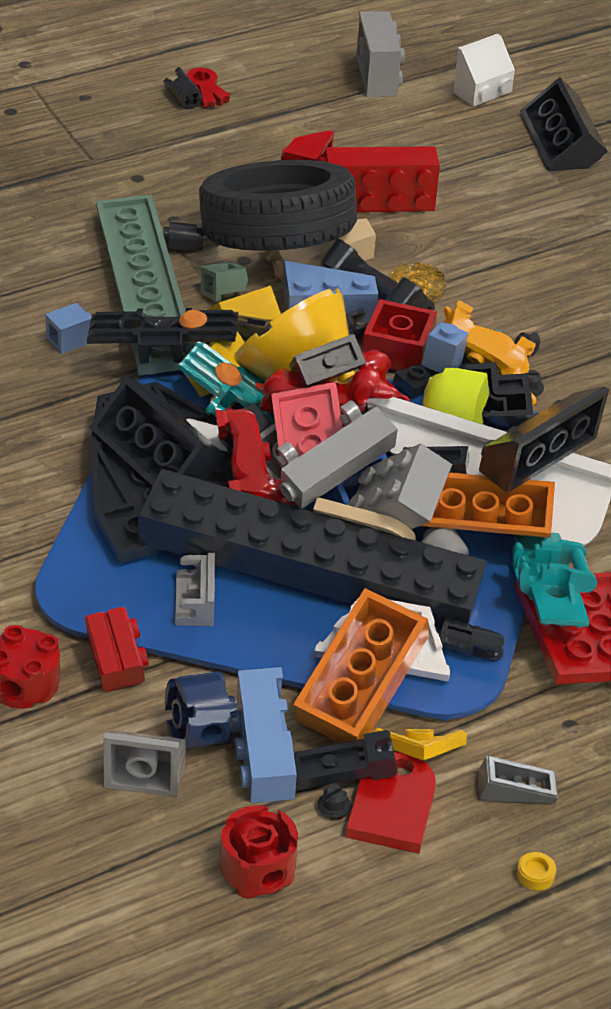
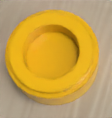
[517,852,556,891]

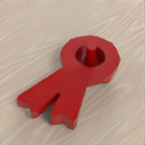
[186,67,230,107]

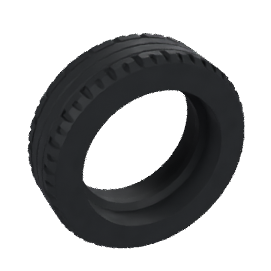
[199,160,357,251]

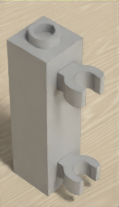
[276,400,398,509]

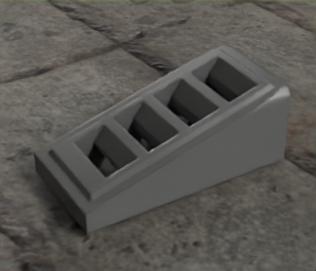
[477,756,558,803]

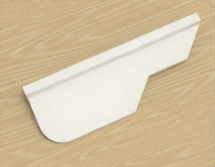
[367,397,611,546]

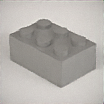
[356,11,405,97]
[348,443,452,529]

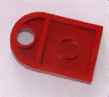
[346,752,436,854]

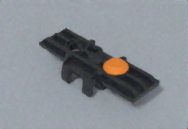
[87,308,239,363]

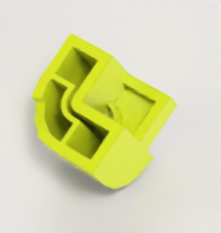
[422,368,489,425]

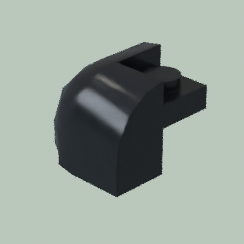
[465,362,533,430]

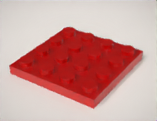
[514,572,611,685]

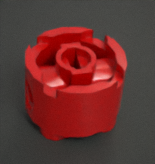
[0,625,60,709]
[219,805,298,899]

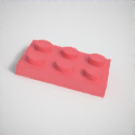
[271,382,343,469]

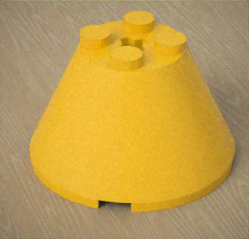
[234,288,355,382]

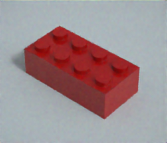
[324,146,440,212]

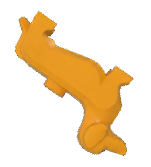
[444,300,537,407]

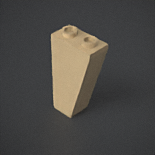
[265,218,376,284]

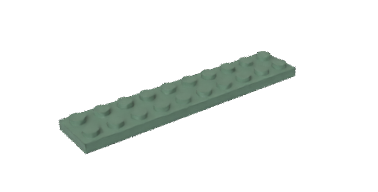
[96,195,195,375]

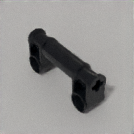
[320,238,435,311]

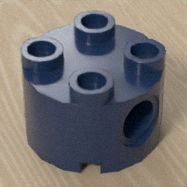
[164,671,237,750]

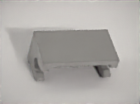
[175,553,215,626]

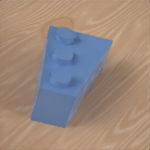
[283,260,378,323]
[231,667,297,803]

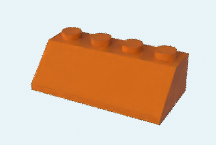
[420,473,555,538]

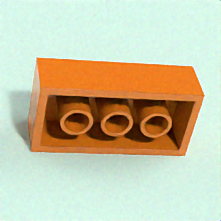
[293,588,429,743]

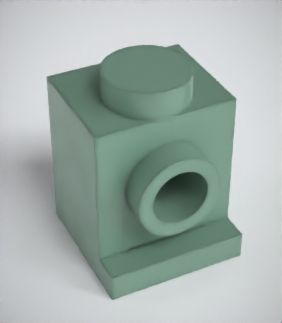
[201,261,248,302]

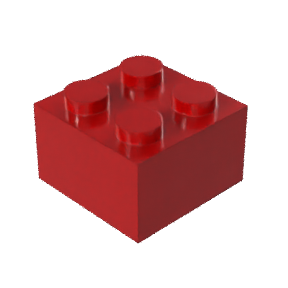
[363,299,437,370]

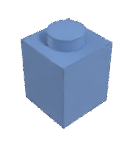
[45,303,91,354]
[422,322,469,373]

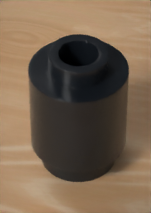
[163,221,204,253]

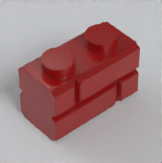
[84,606,149,692]

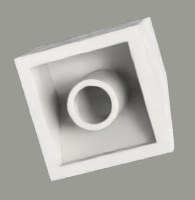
[453,34,515,107]

